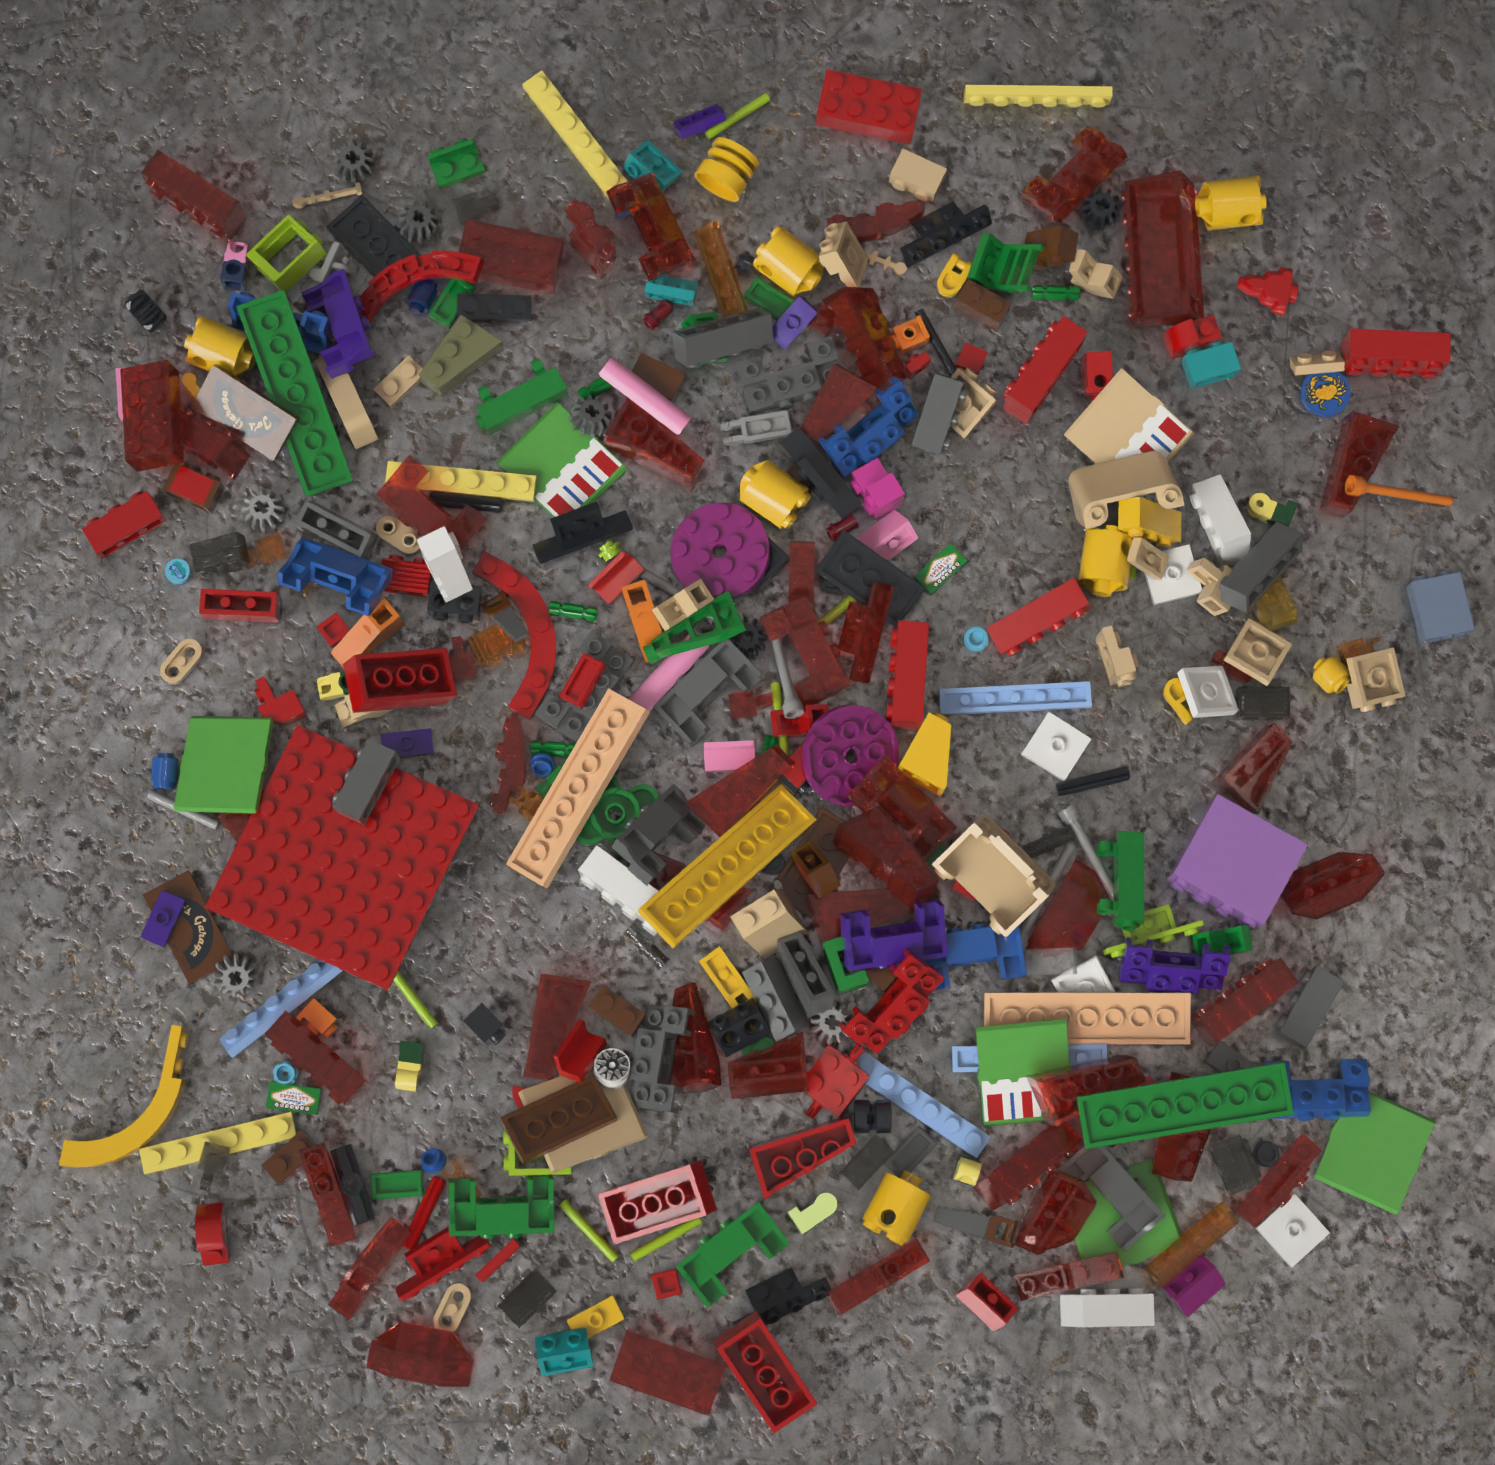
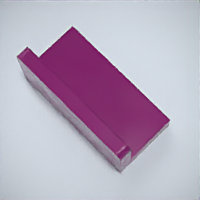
[1162,1253,1226,1317]

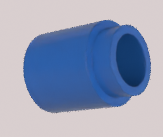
[151,753,178,790]

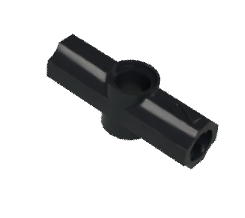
[330,1144,376,1226]

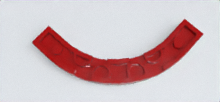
[333,251,485,346]
[472,551,557,720]

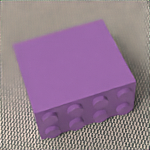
[1166,794,1308,931]

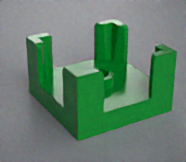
[821,937,869,996]

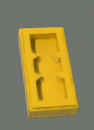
[566,1296,625,1338]

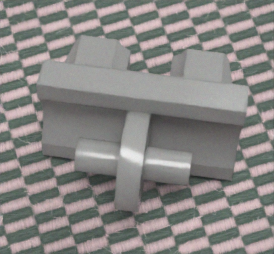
[309,241,353,284]

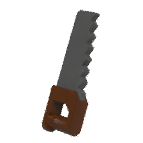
[480,591,529,643]
[934,1205,1018,1248]

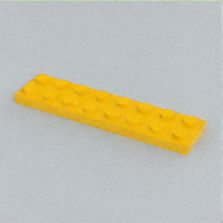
[637,784,817,949]

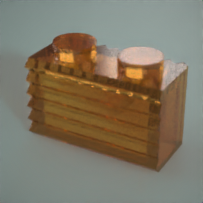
[467,624,527,669]

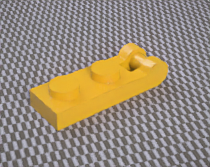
[699,946,759,1008]

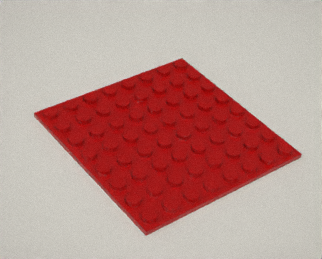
[205,725,479,991]

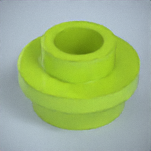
[598,540,622,562]

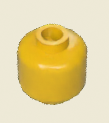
[1313,656,1351,694]

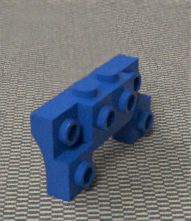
[228,292,332,355]
[818,377,919,478]
[278,537,393,616]
[923,923,1027,991]
[1262,1059,1371,1121]

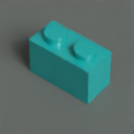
[1181,341,1241,390]

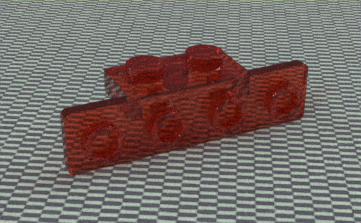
[837,582,893,683]
[1236,1134,1321,1227]

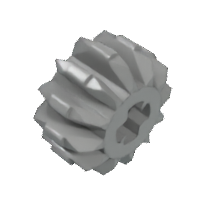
[241,488,285,532]
[213,952,257,997]
[810,1001,852,1045]

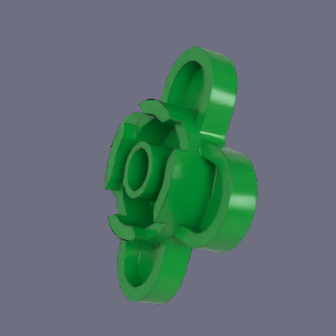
[576,775,659,859]

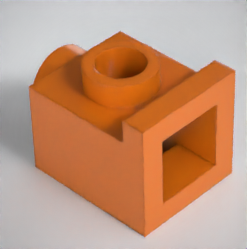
[890,315,930,356]
[296,998,339,1039]

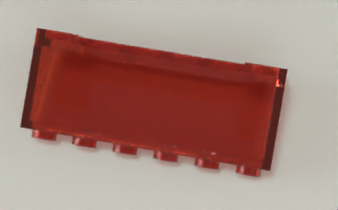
[1121,170,1204,327]

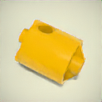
[1195,175,1266,231]
[752,225,823,297]
[184,316,256,379]
[740,460,812,529]
[1078,525,1134,597]
[862,1170,932,1246]

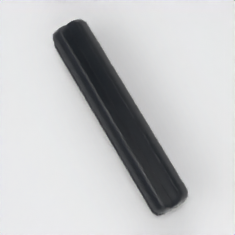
[428,491,503,512]
[1056,766,1130,796]

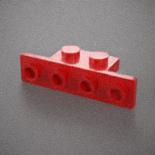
[395,1226,491,1301]

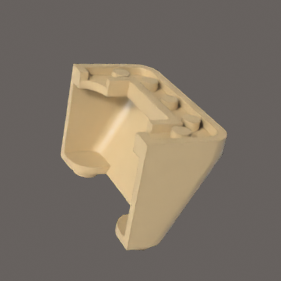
[1069,451,1185,529]
[932,814,1055,938]

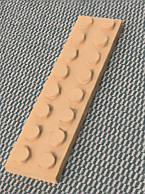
[506,688,650,889]
[984,992,1191,1044]

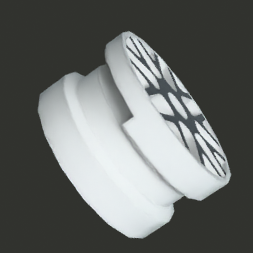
[594,1048,630,1090]

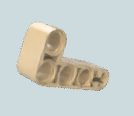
[315,357,378,449]

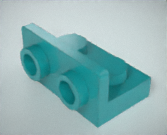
[623,140,684,199]
[644,273,698,307]
[535,1328,594,1377]

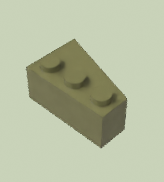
[419,315,504,396]

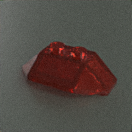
[1280,852,1385,920]
[1027,859,1106,959]
[1015,1170,1097,1255]
[366,1321,474,1387]

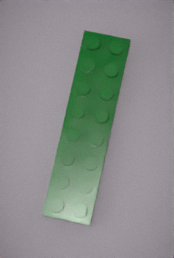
[236,290,353,497]
[1076,1062,1294,1149]

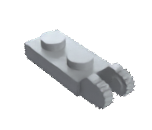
[720,410,792,446]

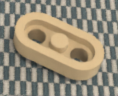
[376,516,421,556]
[160,639,203,685]
[433,1283,472,1334]

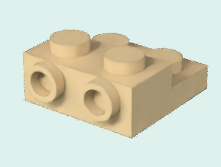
[819,221,869,292]
[951,367,999,438]
[1224,618,1292,686]
[1096,625,1138,687]
[1346,647,1406,712]

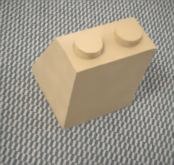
[730,889,809,959]

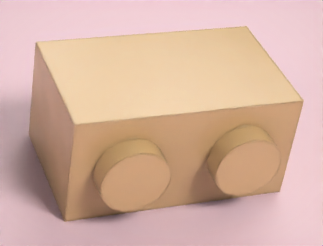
[889,149,947,202]

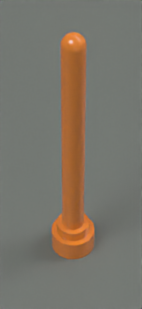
[1345,475,1454,506]

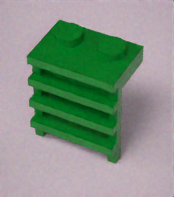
[967,233,1045,294]

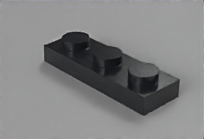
[457,293,532,322]

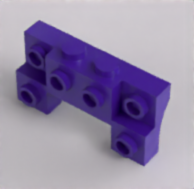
[301,269,374,379]
[841,900,948,971]
[1119,937,1231,994]

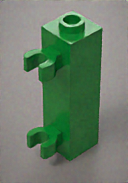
[475,358,568,436]
[1097,831,1144,930]

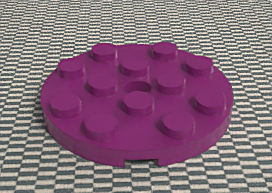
[670,503,771,599]
[802,704,899,807]

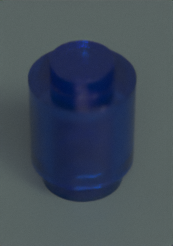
[406,279,438,315]

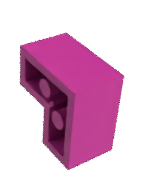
[850,458,905,520]

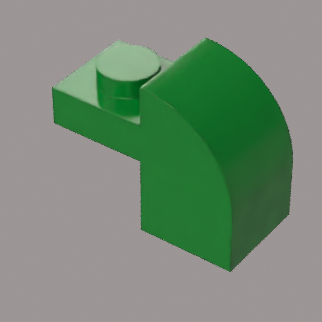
[1192,925,1253,960]

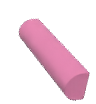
[599,357,692,435]
[628,634,709,711]

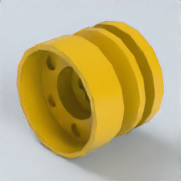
[695,137,759,202]

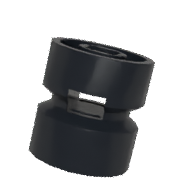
[854,1100,892,1133]

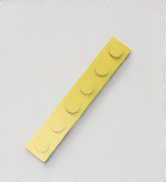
[522,71,629,199]
[964,85,1112,108]
[385,461,537,502]
[139,1112,297,1175]

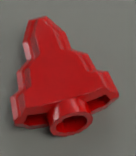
[1237,267,1299,316]

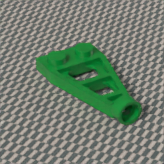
[643,591,746,665]

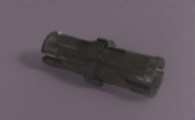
[1022,826,1075,858]
[623,923,670,971]

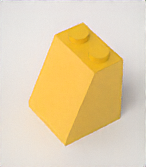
[897,712,951,797]

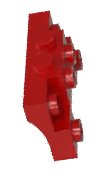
[838,948,945,1054]

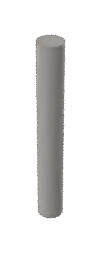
[147,789,220,830]

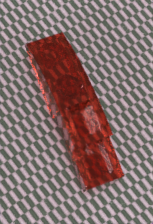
[826,201,925,243]
[788,541,815,644]
[490,712,527,818]
[299,1142,356,1247]
[328,1217,412,1321]
[826,1238,930,1316]
[1014,1252,1124,1301]

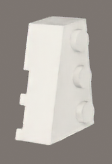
[1190,474,1251,567]
[417,526,473,602]
[1060,1288,1155,1327]

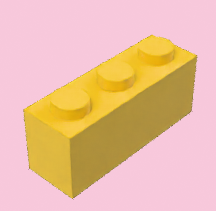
[1118,497,1182,547]

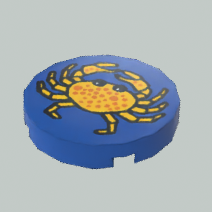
[1300,372,1351,418]

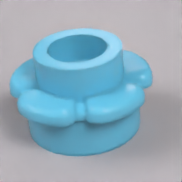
[273,1061,298,1085]

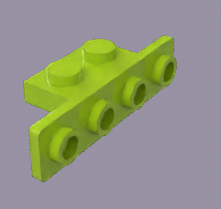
[1103,904,1205,958]

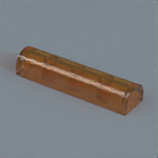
[694,221,748,318]
[1144,1202,1239,1290]

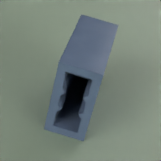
[1406,570,1475,644]

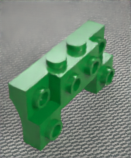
[448,1175,555,1239]
[676,1202,790,1308]

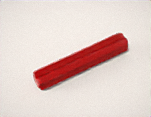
[402,1176,446,1250]

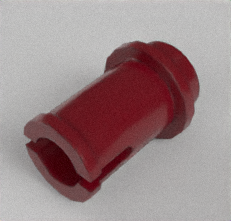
[642,300,674,331]
[825,514,859,542]

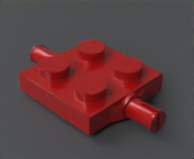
[799,1043,871,1119]

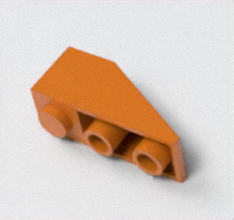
[621,580,662,663]
[331,598,405,668]

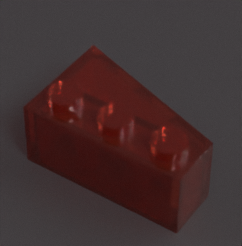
[800,363,881,442]
[1215,724,1292,814]
[728,1031,809,1099]

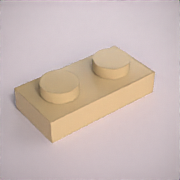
[1290,351,1345,375]
[373,355,422,409]
[1127,537,1169,580]

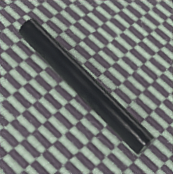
[915,309,957,377]

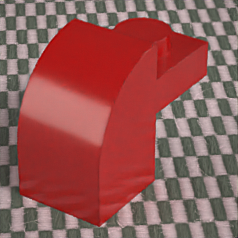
[1163,315,1222,360]
[254,676,307,726]
[770,704,830,738]
[195,1202,230,1266]

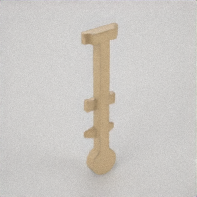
[293,182,362,209]
[865,251,907,276]

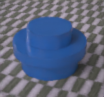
[529,753,555,777]
[421,1148,447,1174]

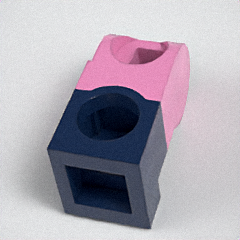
[220,241,250,291]

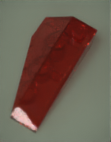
[669,982,722,1094]

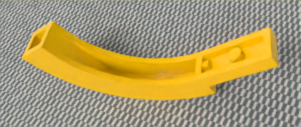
[59,1025,189,1168]

